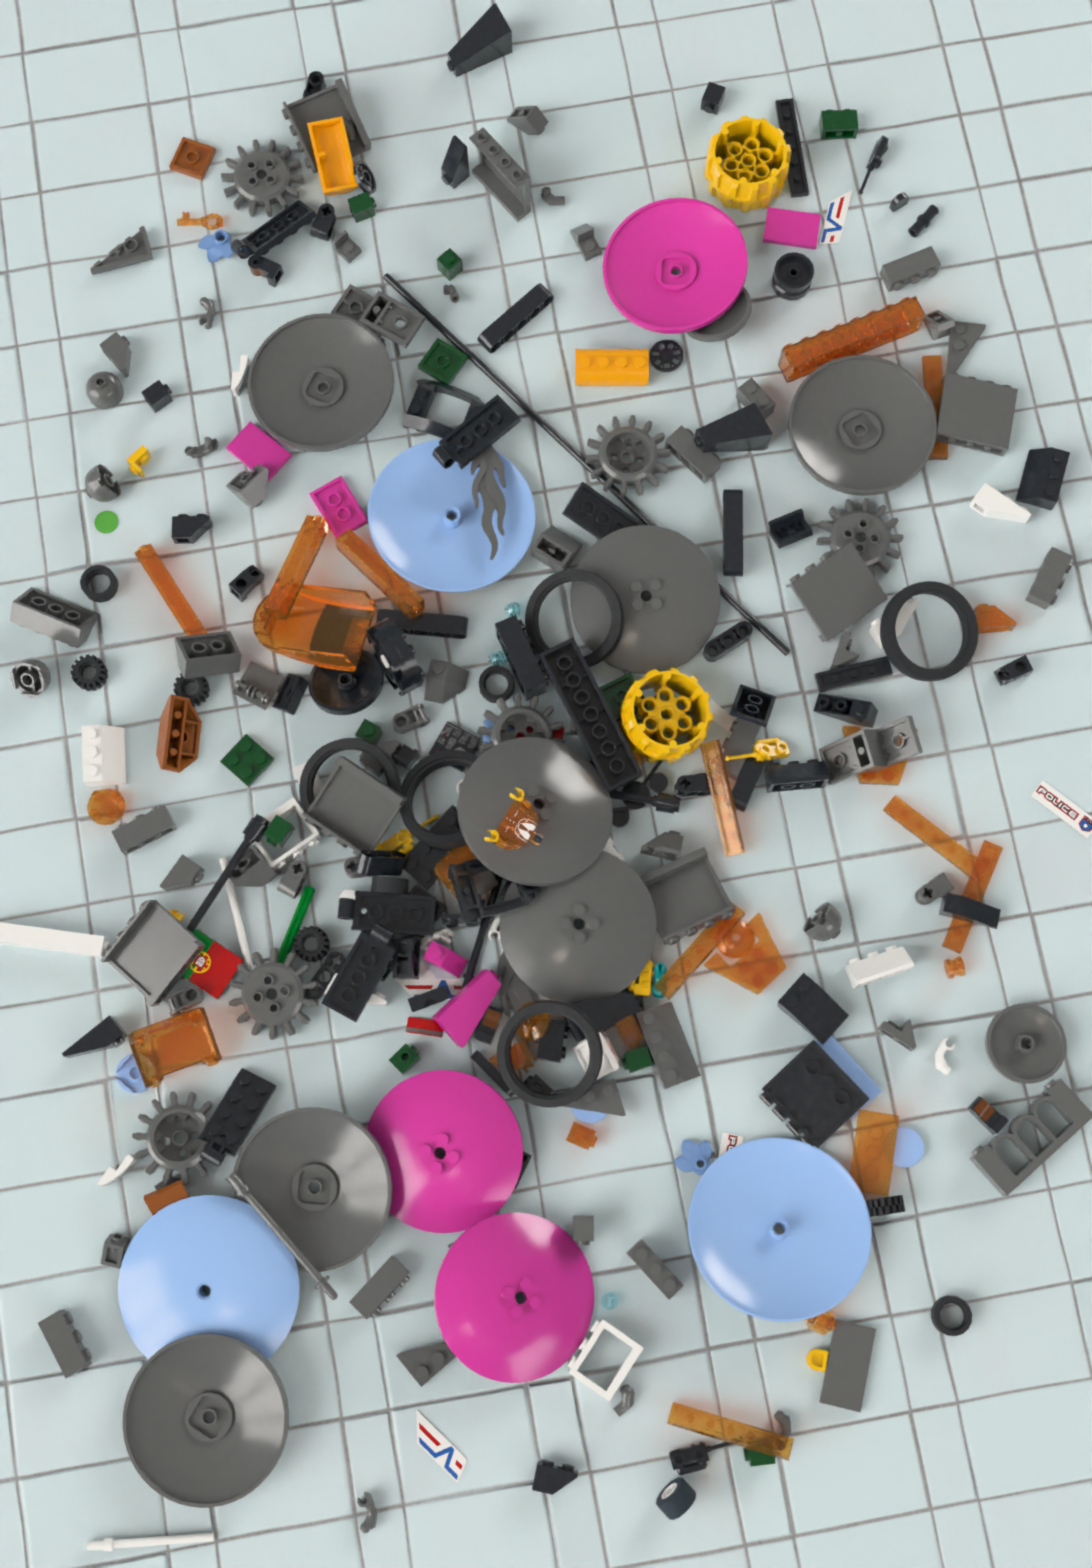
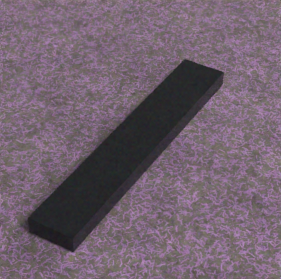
[775,98,809,198]

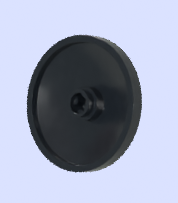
[308,648,384,715]

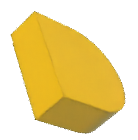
[806,1349,829,1372]

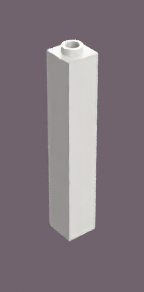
[0,922,110,958]

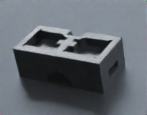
[408,985,449,1012]

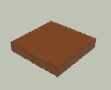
[169,137,216,181]
[144,1180,191,1215]

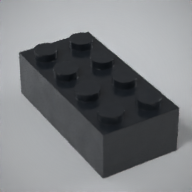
[495,615,549,701]

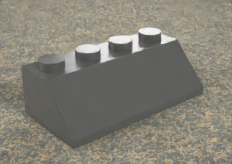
[10,587,99,648]
[635,1002,701,1090]

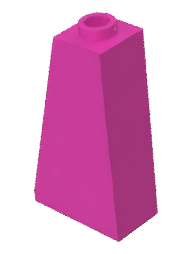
[432,969,501,1048]

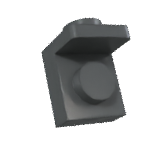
[332,230,362,263]
[100,1233,130,1269]

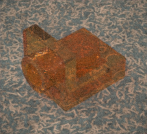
[566,1122,598,1150]

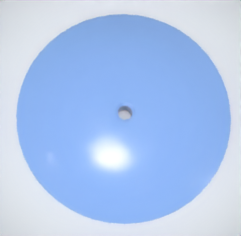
[368,439,536,593]
[688,1138,872,1322]
[118,1195,300,1360]

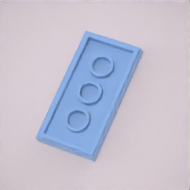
[816,1036,882,1118]

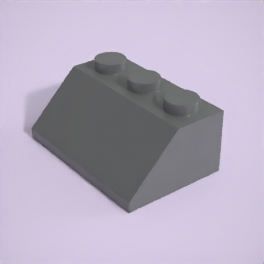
[175,631,242,679]

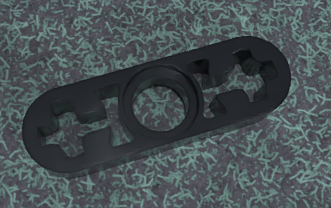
[306,951,345,1001]
[470,1050,514,1098]

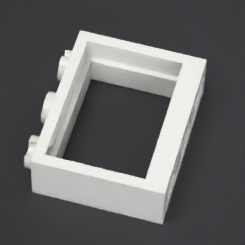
[254,797,322,871]
[567,1318,644,1402]

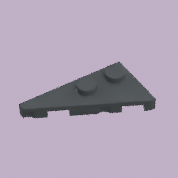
[90,226,153,275]
[946,321,986,373]
[561,1078,626,1116]
[396,1342,456,1387]

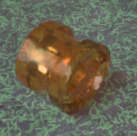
[944,957,965,979]

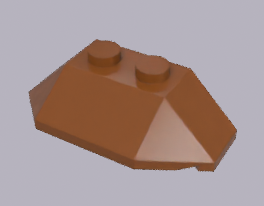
[156,694,202,773]

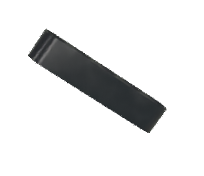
[477,283,554,353]
[723,489,743,577]
[376,609,469,639]

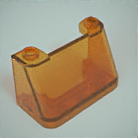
[128,1007,222,1088]

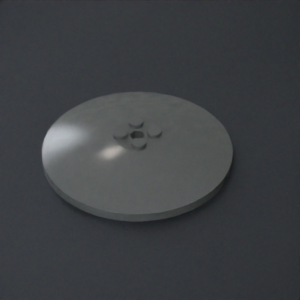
[248,313,394,452]
[788,355,937,496]
[570,525,720,674]
[457,737,613,886]
[499,851,657,1004]
[231,1107,393,1272]
[123,1333,289,1508]

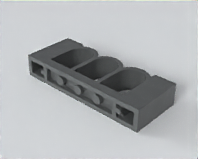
[970,1079,1092,1196]

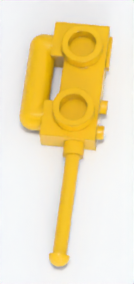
[725,737,790,762]
[376,814,439,854]
[628,958,654,997]

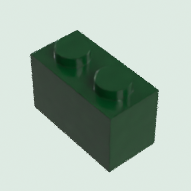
[819,109,858,140]

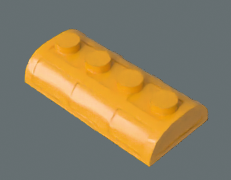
[307,117,358,196]
[575,349,649,386]

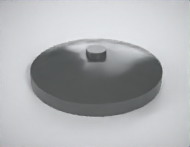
[686,287,752,342]
[985,1003,1067,1084]

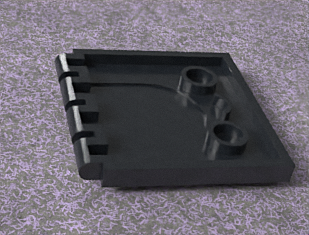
[759,1039,870,1148]

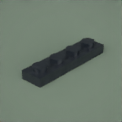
[814,656,893,693]

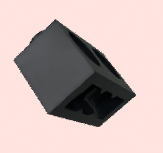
[393,938,420,980]

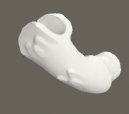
[488,915,501,942]
[420,928,454,953]
[935,1038,955,1075]

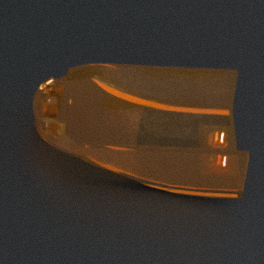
[253,584,377,672]

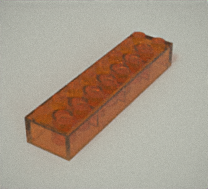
[778,296,925,383]

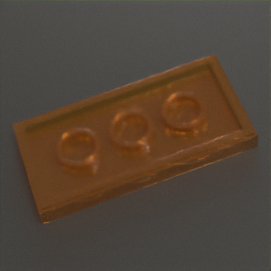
[850,1109,899,1197]

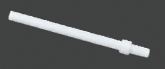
[220,857,254,970]
[87,1532,214,1552]

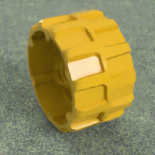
[704,116,791,213]
[618,667,714,764]

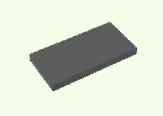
[819,1319,876,1412]

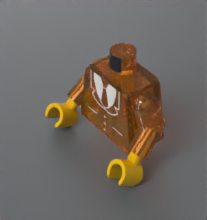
[484,787,544,850]

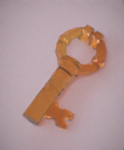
[177,212,224,230]

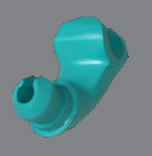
[652,962,667,999]

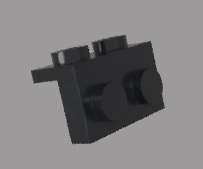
[768,509,813,549]

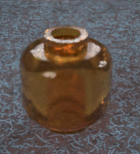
[804,1309,836,1335]

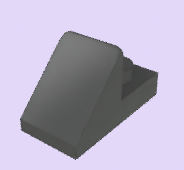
[570,224,602,261]
[922,310,955,340]
[830,630,860,670]
[878,1019,916,1051]

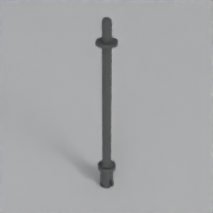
[225,1170,338,1300]

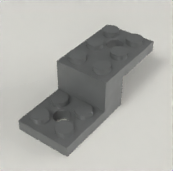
[331,284,426,348]
[819,716,923,785]

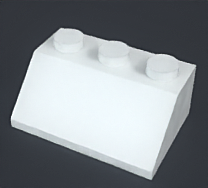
[81,725,127,787]
[844,945,915,989]

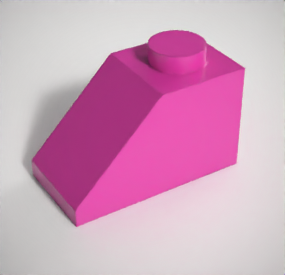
[423,941,468,978]

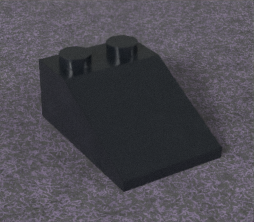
[729,684,776,727]
[778,972,849,1045]

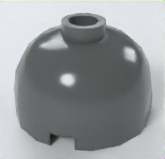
[86,371,124,410]
[85,464,121,502]
[11,658,51,698]
[803,902,842,942]

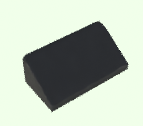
[272,673,308,715]

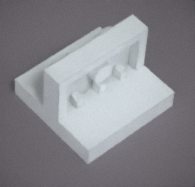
[573,1032,623,1081]

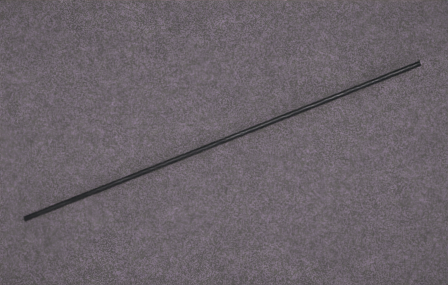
[383,273,791,656]

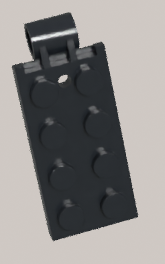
[231,200,317,259]
[432,394,521,470]
[562,482,644,540]
[403,805,468,891]
[337,891,437,937]
[321,922,397,1023]
[199,1068,277,1167]

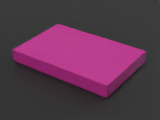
[763,207,821,250]
[226,421,292,482]
[309,476,368,540]

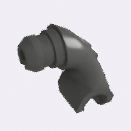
[199,297,216,329]
[185,437,218,459]
[771,1410,791,1451]
[357,1492,377,1533]

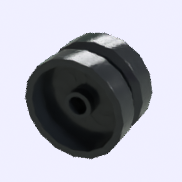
[772,252,814,301]

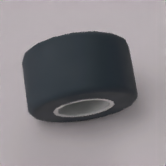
[656,1477,696,1520]

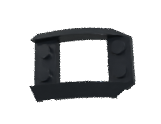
[403,379,485,439]
[448,859,541,921]

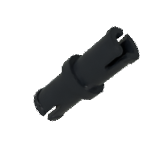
[908,205,939,237]

